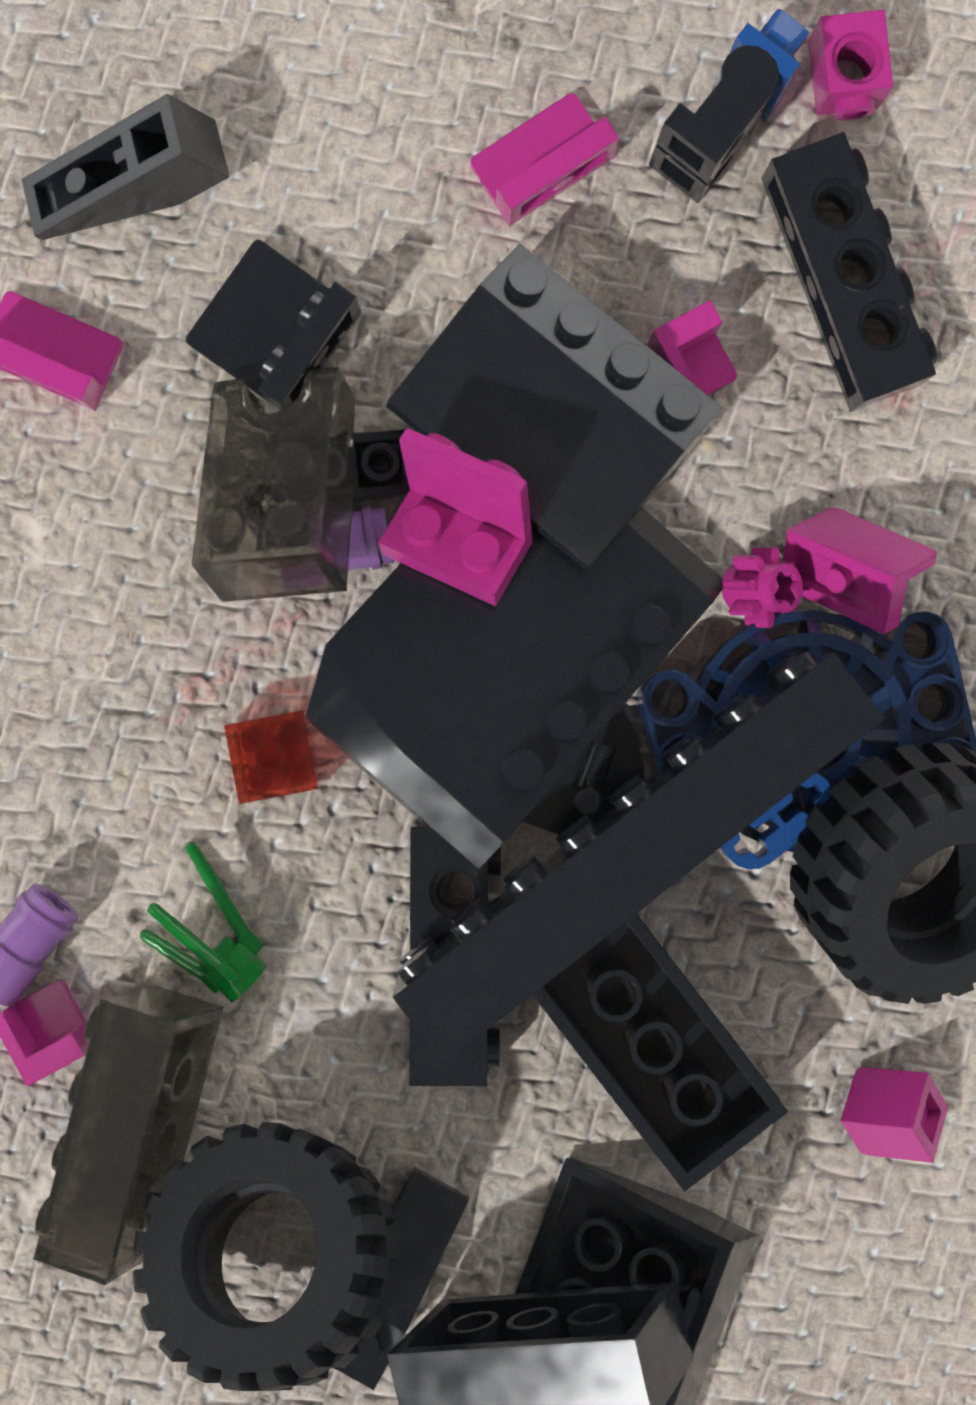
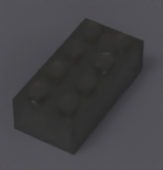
[33,985,224,1285]

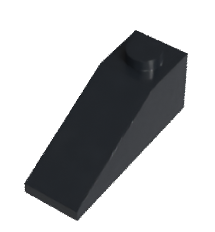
[21,94,230,240]
[332,1166,469,1390]

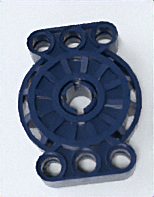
[637,610,976,852]

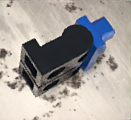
[649,9,809,204]

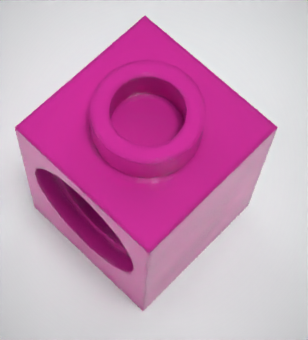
[808,9,893,121]

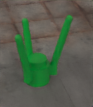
[140,841,267,1003]

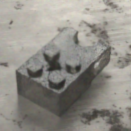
[192,366,355,602]

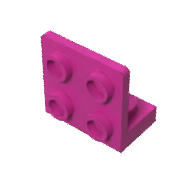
[378,428,533,606]

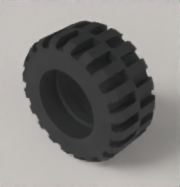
[790,742,976,1004]
[132,1122,400,1391]

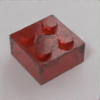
[224,710,322,804]

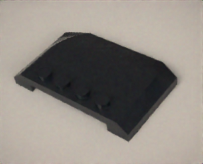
[305,507,723,870]

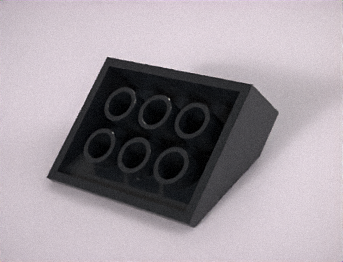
[386,243,722,571]
[515,1157,758,1405]

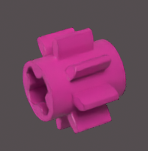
[722,548,803,628]

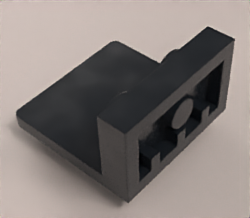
[186,239,361,417]

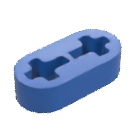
[720,773,831,869]

